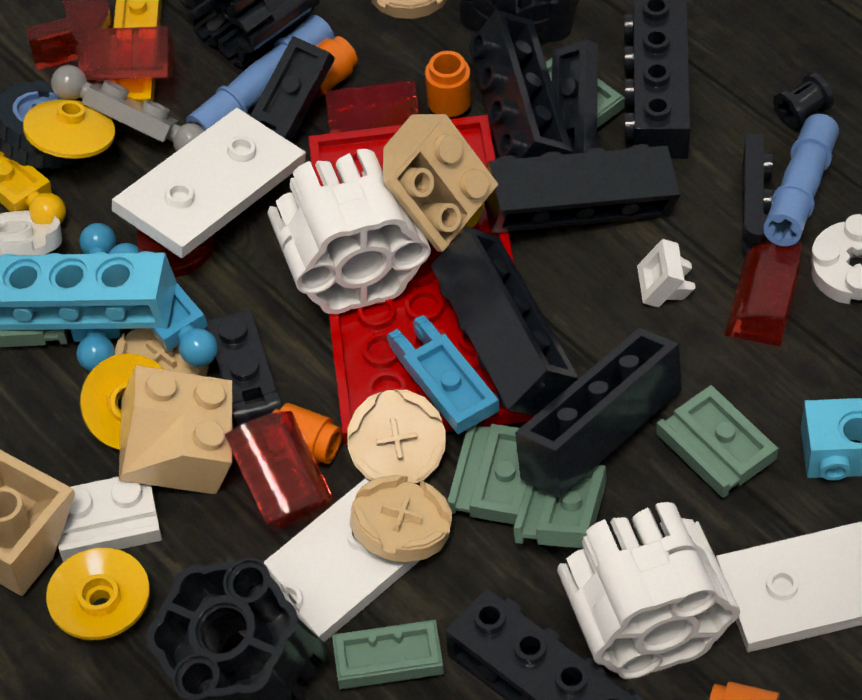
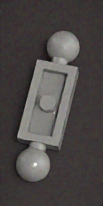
[51,65,204,151]

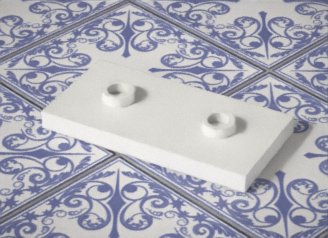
[112,108,306,258]
[239,478,420,642]
[716,521,862,653]

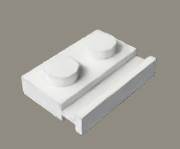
[58,476,162,562]

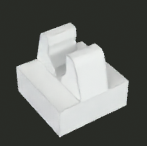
[637,239,695,308]

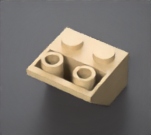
[383,114,498,252]

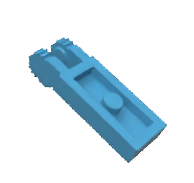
[387,315,499,434]

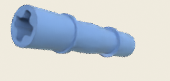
[186,15,334,131]
[763,114,839,246]

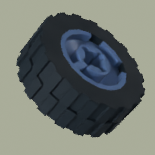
[0,80,83,169]

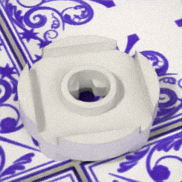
[0,211,62,256]
[810,214,862,304]

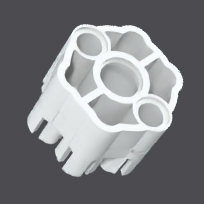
[268,149,431,314]
[557,502,740,679]

